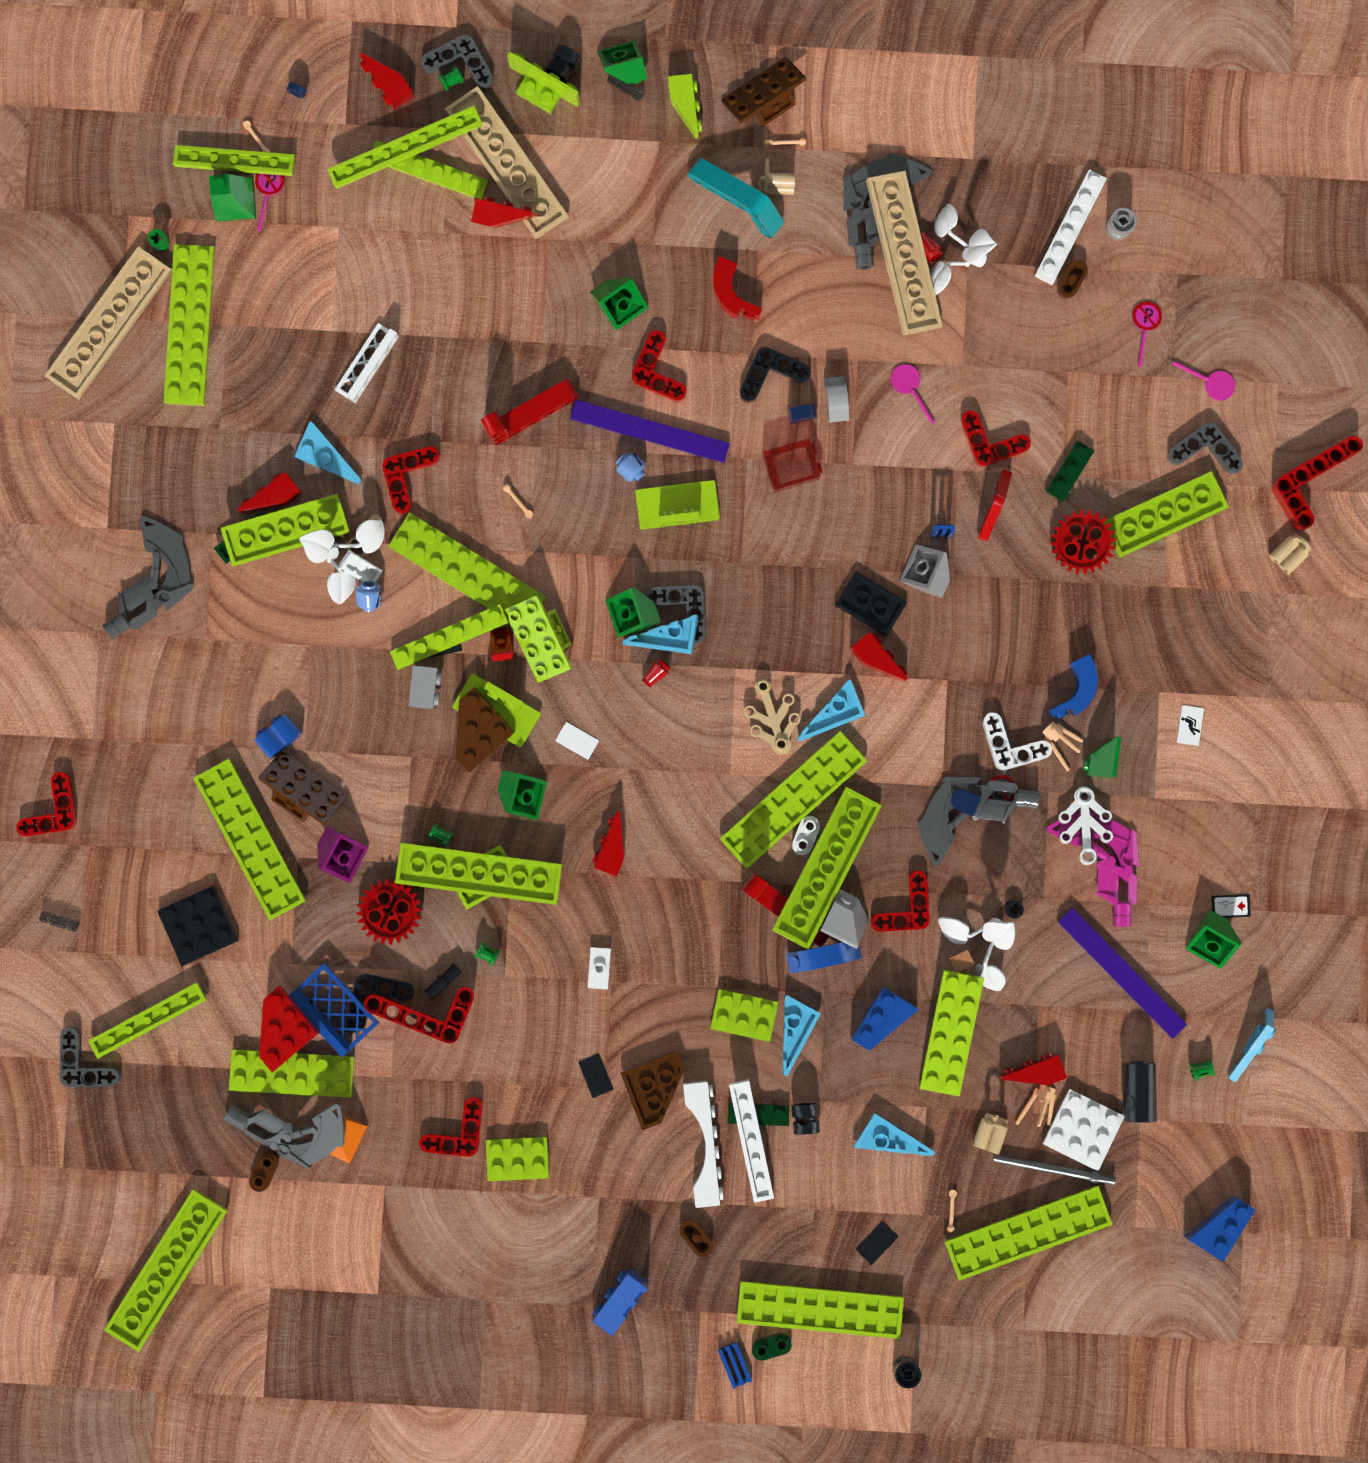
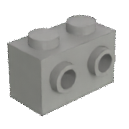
[409,666,442,710]

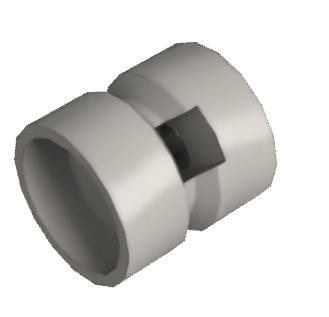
[1106,208,1136,240]

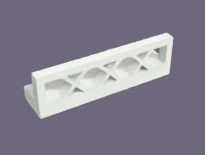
[335,323,399,404]

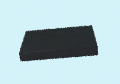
[835,571,907,637]

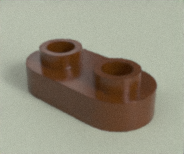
[1057,260,1088,299]
[249,1151,279,1192]
[680,1219,713,1257]

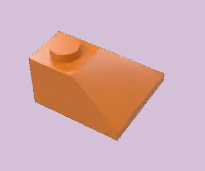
[330,1110,368,1164]

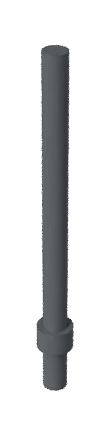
[993,1154,1116,1185]

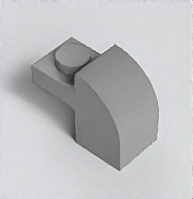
[824,376,849,423]

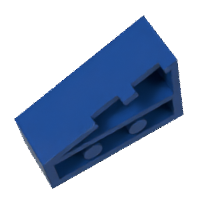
[850,987,919,1051]
[1183,1195,1255,1262]
[592,1268,648,1336]

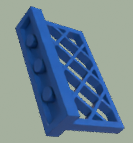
[289,963,380,1057]

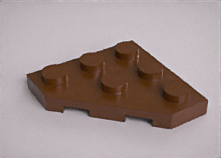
[456,687,515,773]
[620,1050,685,1130]

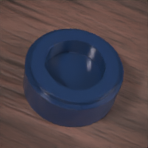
[286,82,307,99]

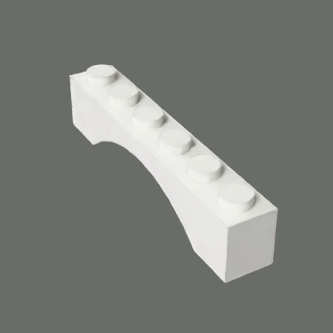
[683,1080,724,1208]

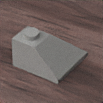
[899,544,950,598]
[820,889,869,949]

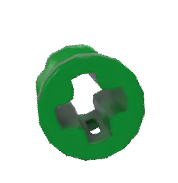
[438,66,464,91]
[147,229,169,252]
[427,823,454,849]
[474,942,501,967]
[1189,1059,1215,1081]

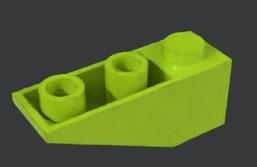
[668,74,702,139]

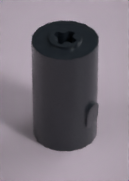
[1122,1061,1157,1123]

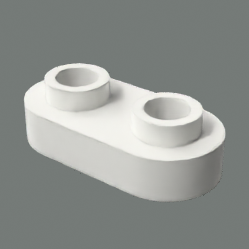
[792,816,820,855]

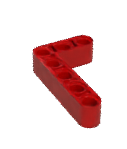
[481,379,579,446]
[1271,436,1363,531]
[741,873,830,947]
[364,985,474,1044]

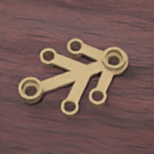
[744,679,801,755]

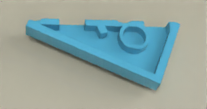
[294,422,361,485]
[622,615,698,654]
[797,680,865,742]
[782,995,821,1076]
[1228,1008,1276,1082]
[853,1113,935,1156]

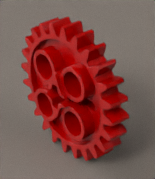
[1050,509,1117,575]
[356,879,423,945]

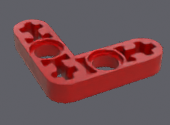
[632,330,686,402]
[960,410,1031,467]
[382,446,440,515]
[978,469,1012,542]
[16,772,77,836]
[870,870,930,932]
[419,1097,483,1157]

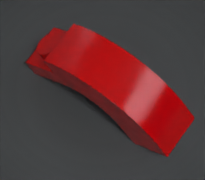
[713,256,762,321]

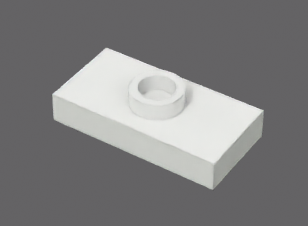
[338,550,383,582]
[588,947,611,989]

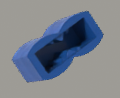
[254,714,302,760]

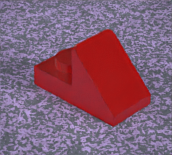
[490,628,514,661]

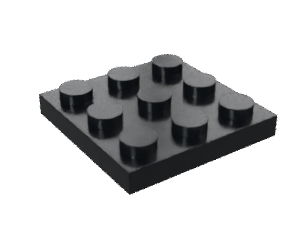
[157,886,238,967]

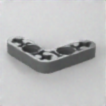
[421,35,493,90]
[1167,423,1243,474]
[646,585,706,644]
[60,1027,121,1087]

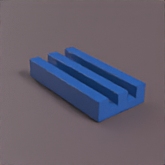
[930,525,955,538]
[718,1341,752,1389]

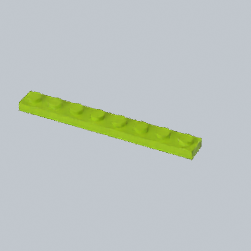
[327,106,483,189]

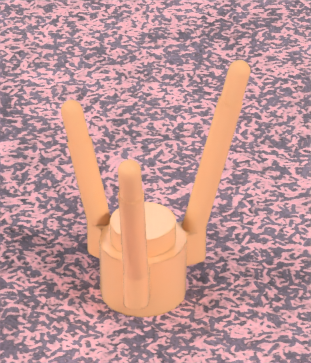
[1042,721,1083,771]
[1015,1084,1056,1127]

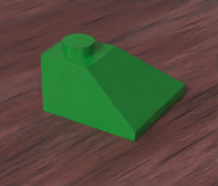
[597,40,647,84]
[209,174,256,222]
[590,277,649,331]
[605,587,661,638]
[1083,736,1121,779]
[497,770,547,821]
[1185,910,1242,969]

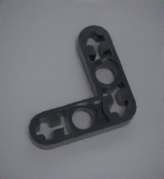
[740,347,811,403]
[347,974,415,1032]

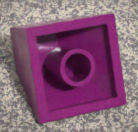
[317,826,369,883]

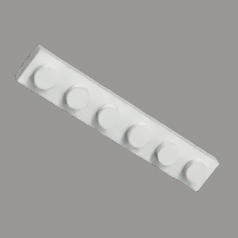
[1035,170,1107,285]
[729,1079,774,1203]

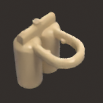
[758,158,795,195]
[1269,533,1312,575]
[972,1113,1008,1155]

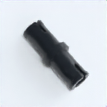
[424,963,462,1000]

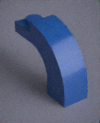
[1047,654,1098,719]
[786,941,862,973]

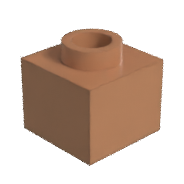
[948,949,975,973]

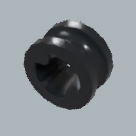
[1004,900,1024,919]

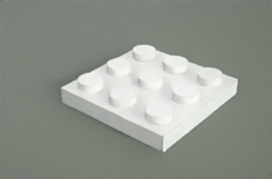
[1042,1088,1124,1171]

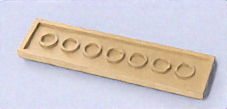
[445,86,568,240]
[866,171,943,336]
[45,246,172,400]

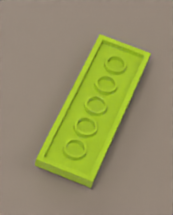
[1104,471,1229,558]
[220,494,349,567]
[919,969,984,1097]
[229,1049,355,1098]

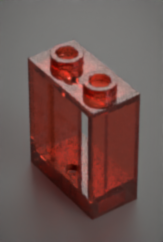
[762,438,823,493]

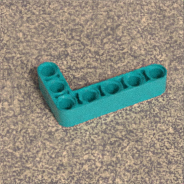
[687,158,784,239]

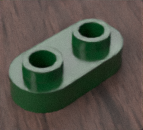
[751,1333,792,1361]

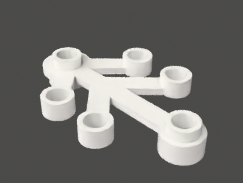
[1058,786,1113,865]

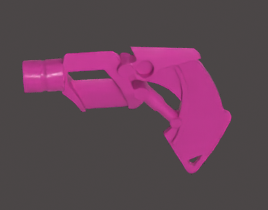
[1046,809,1140,927]

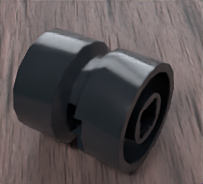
[545,44,581,83]
[791,1103,820,1135]
[892,1356,922,1389]

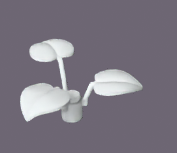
[930,204,997,296]
[299,519,385,604]
[938,917,1015,991]

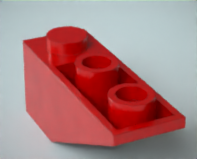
[359,53,414,110]
[471,196,538,228]
[237,472,302,515]
[850,632,908,682]
[592,811,624,877]
[999,1052,1067,1085]

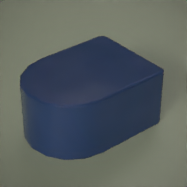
[788,404,817,424]
[951,790,982,816]

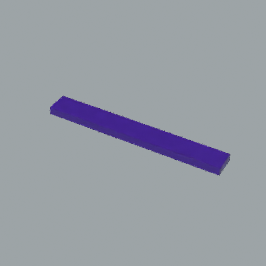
[570,400,730,463]
[1057,908,1187,1039]

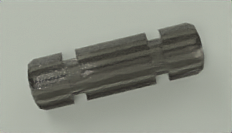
[607,75,644,101]
[39,911,80,932]

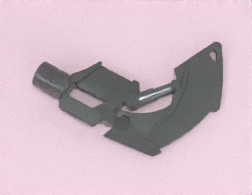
[844,153,932,270]
[102,516,193,640]
[918,777,1039,866]
[224,1103,345,1168]

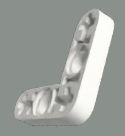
[982,713,1052,770]

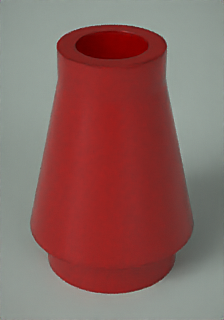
[920,232,943,263]
[642,658,671,688]

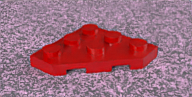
[259,986,319,1073]

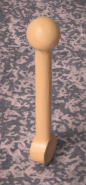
[243,121,270,152]
[765,138,806,146]
[503,484,533,518]
[947,1189,957,1233]

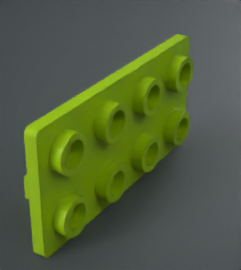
[507,51,580,114]
[635,480,720,530]
[504,595,572,682]
[452,673,541,748]

